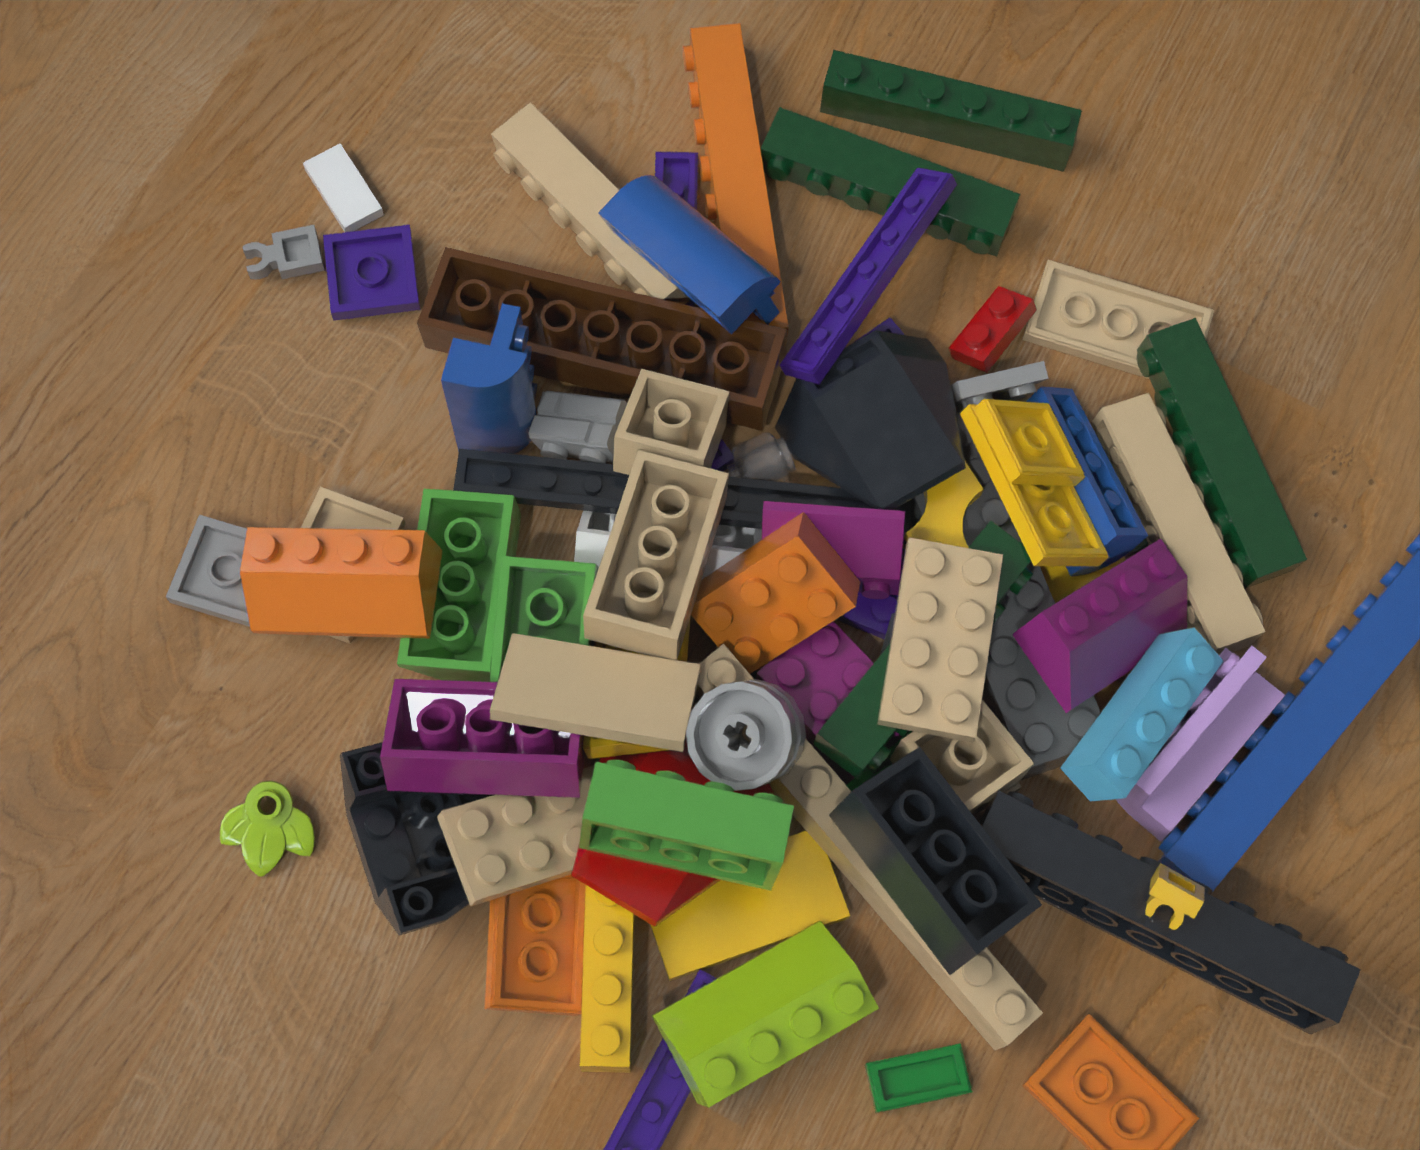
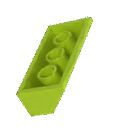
[652,921,879,1108]

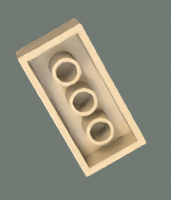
[583,450,729,660]

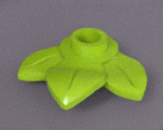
[220,781,315,877]

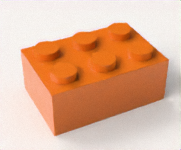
[691,512,860,674]

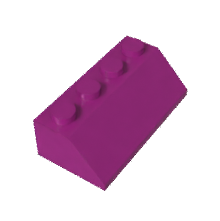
[1012,539,1188,713]
[380,679,585,798]

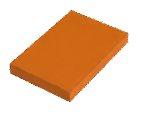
[484,874,585,1016]
[1022,1014,1199,1150]

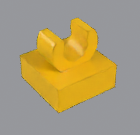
[1145,863,1205,930]

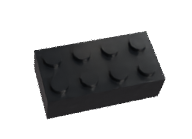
[829,747,1042,975]

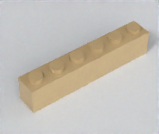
[491,102,691,305]
[1091,393,1266,655]

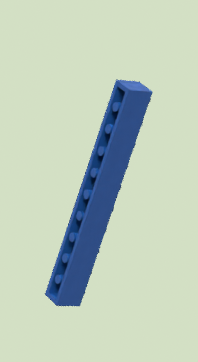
[1157,533,1420,892]

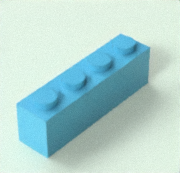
[1060,627,1223,801]

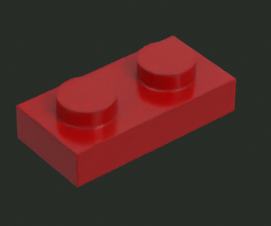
[949,286,1037,373]

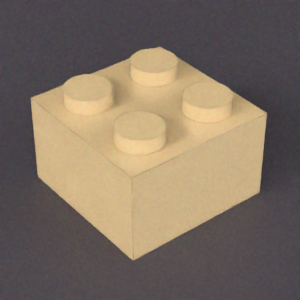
[613,369,729,475]
[889,700,1034,815]

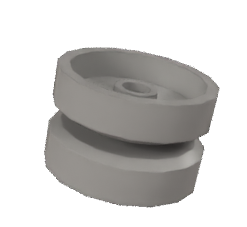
[686,679,806,791]

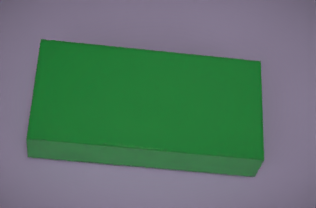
[865,1043,972,1114]

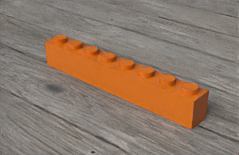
[683,23,789,336]

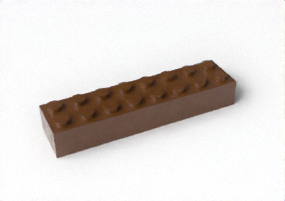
[417,247,787,431]

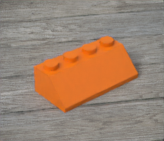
[240,527,442,639]

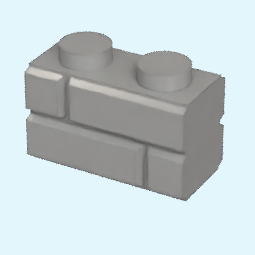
[529,391,627,464]

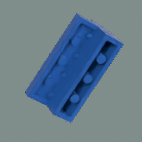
[598,175,781,335]
[441,303,537,454]
[1026,387,1148,576]

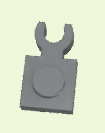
[243,225,325,280]

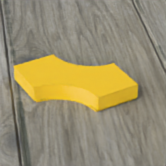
[904,462,984,548]

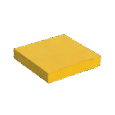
[974,399,1085,486]

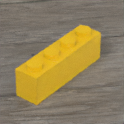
[580,885,634,1073]

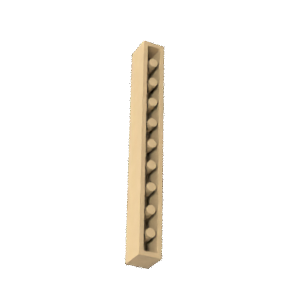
[694,644,1043,1050]

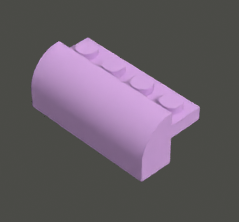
[1116,646,1285,842]

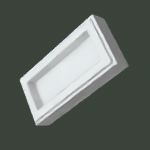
[303,143,384,232]

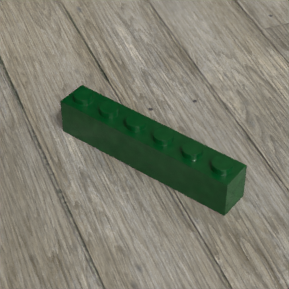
[820,50,1082,172]
[761,107,1020,257]
[1137,318,1307,589]
[813,520,1034,780]

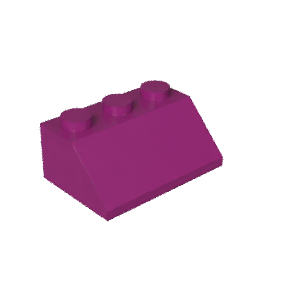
[761,501,905,599]

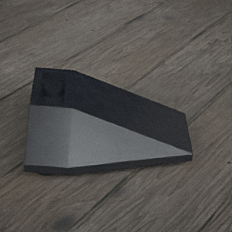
[775,330,966,510]
[340,742,493,936]

